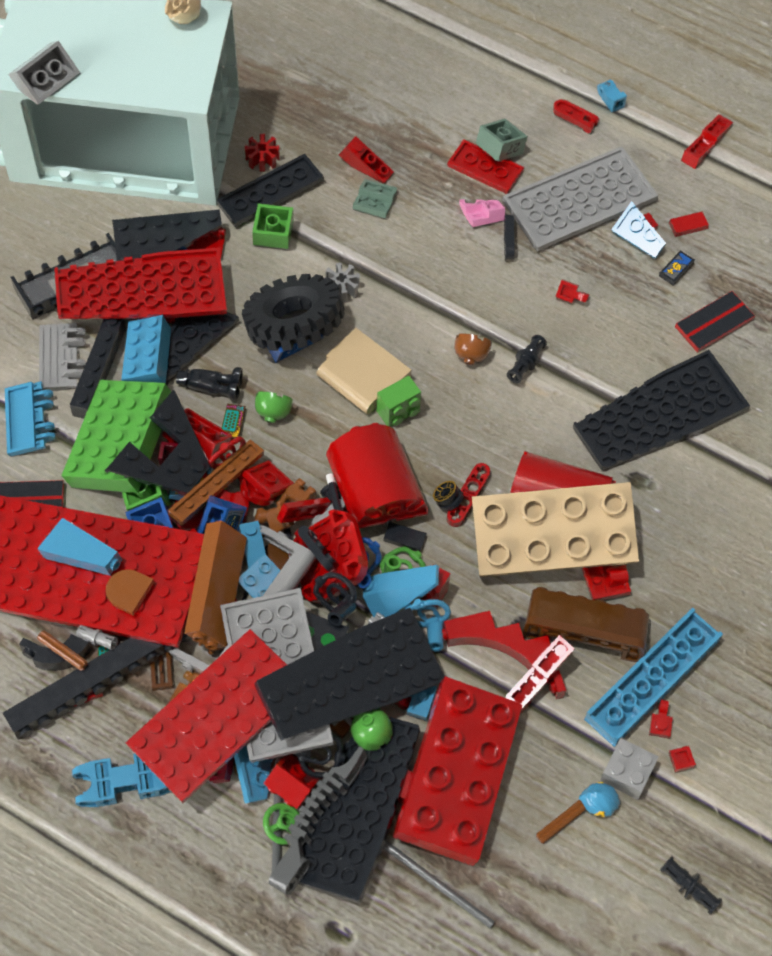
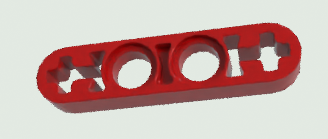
[446,463,490,527]

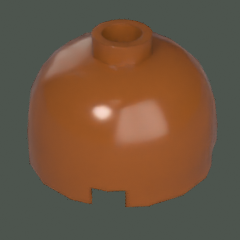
[454,333,492,365]

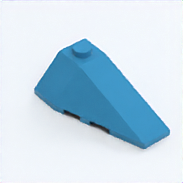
[363,565,439,617]

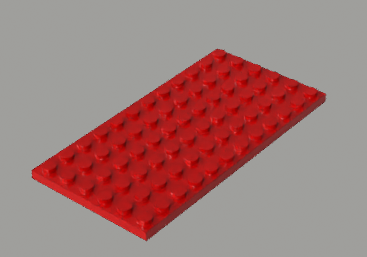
[0,495,204,648]

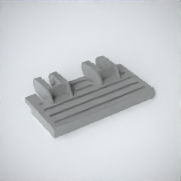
[39,323,86,391]

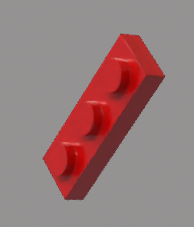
[277,497,331,523]

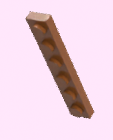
[168,439,264,526]

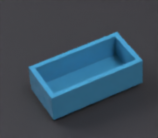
[121,315,171,383]

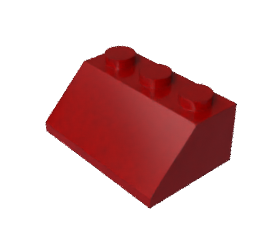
[162,408,233,463]

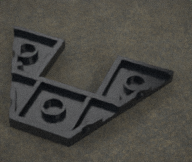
[104,390,210,495]

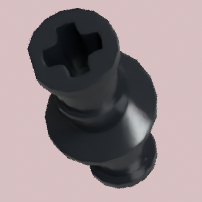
[507,335,547,383]
[660,856,722,914]

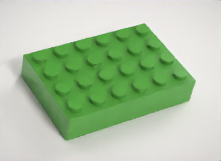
[61,380,171,493]

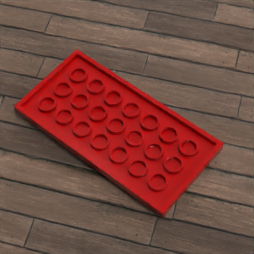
[125,629,287,804]

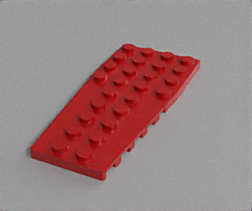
[54,248,227,319]

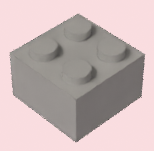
[600,738,658,800]

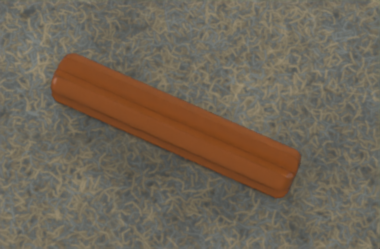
[37,631,88,671]
[536,799,586,844]

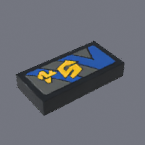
[659,250,695,285]

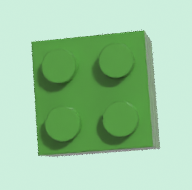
[252,204,294,249]
[376,376,421,427]

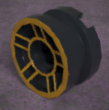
[433,481,464,511]

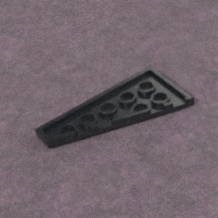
[166,312,239,382]

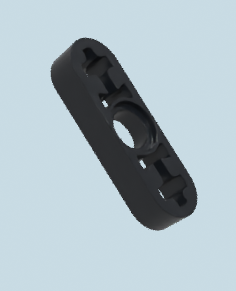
[504,215,515,260]

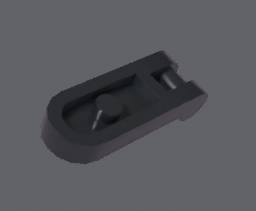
[298,525,336,572]

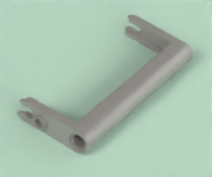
[169,525,317,674]

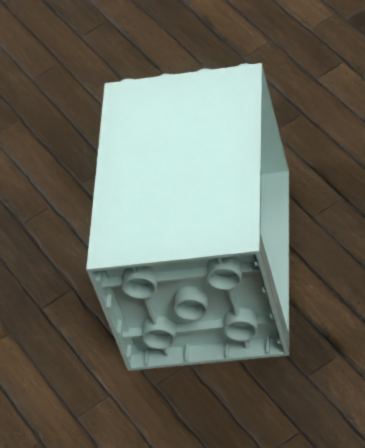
[0,0,240,206]

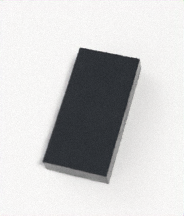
[383,522,427,552]

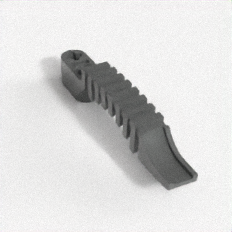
[268,746,368,895]

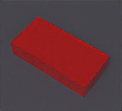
[669,211,709,237]

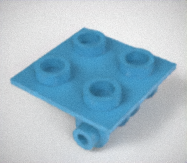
[238,554,280,598]

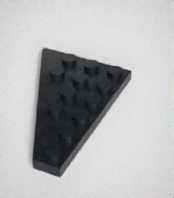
[112,209,222,261]

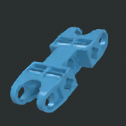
[72,754,171,807]

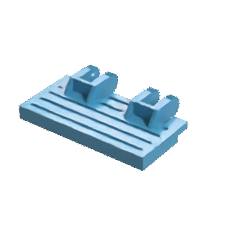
[5,381,55,457]

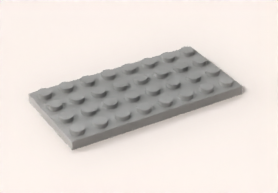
[502,146,658,251]
[220,588,334,763]

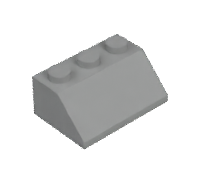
[8,40,80,105]

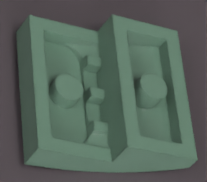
[352,179,398,219]

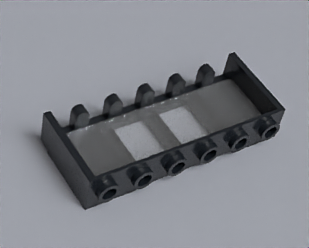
[10,233,117,320]

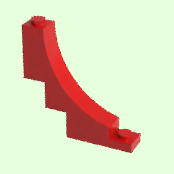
[442,610,566,699]

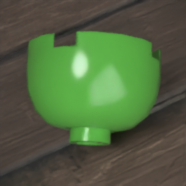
[255,391,293,423]
[351,709,393,751]

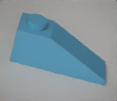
[239,521,266,569]

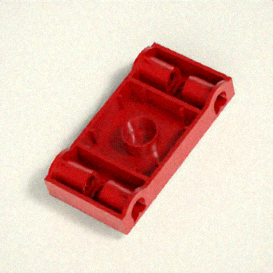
[393,676,523,866]

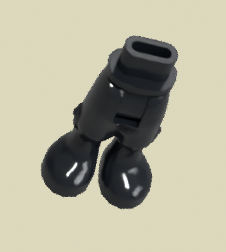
[176,367,243,400]

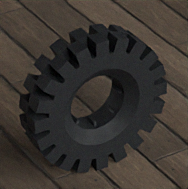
[242,274,345,351]

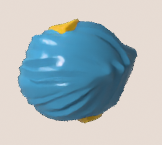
[579,782,620,817]

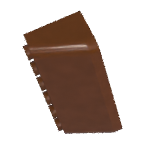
[523,587,649,663]

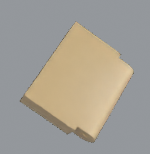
[316,328,411,414]

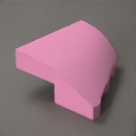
[459,199,505,227]

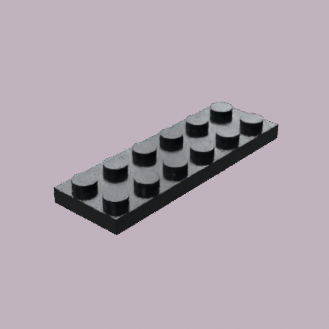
[216,153,324,227]

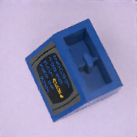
[197,495,247,534]

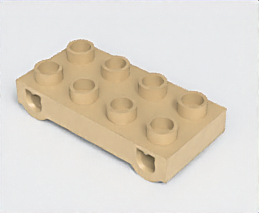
[472,482,639,577]

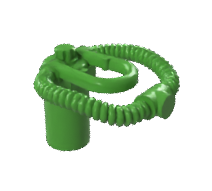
[380,547,426,573]

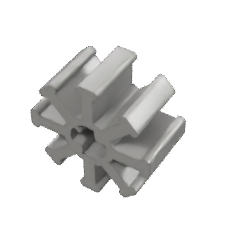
[324,263,360,303]

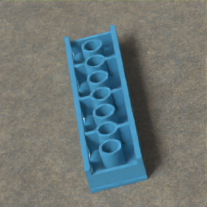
[584,608,723,747]

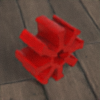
[245,134,280,172]

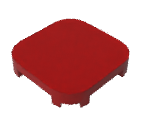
[289,509,368,604]

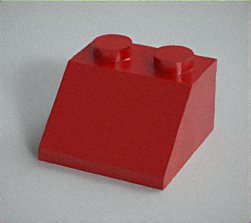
[263,754,321,809]

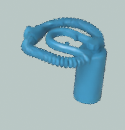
[404,599,451,651]

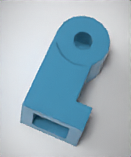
[597,80,627,112]

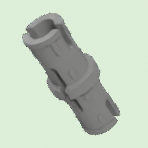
[76,625,118,650]

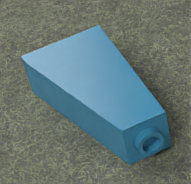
[37,518,122,575]

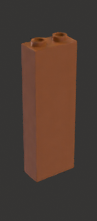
[185,520,247,650]

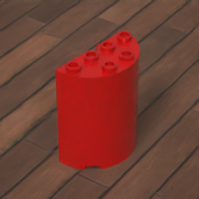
[326,423,428,529]
[510,451,616,493]

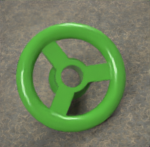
[263,803,299,845]

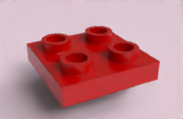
[582,565,631,600]

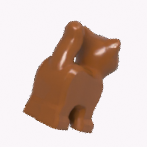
[276,478,317,506]
[255,503,295,540]

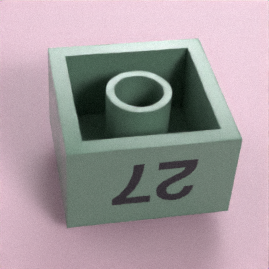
[476,119,528,161]

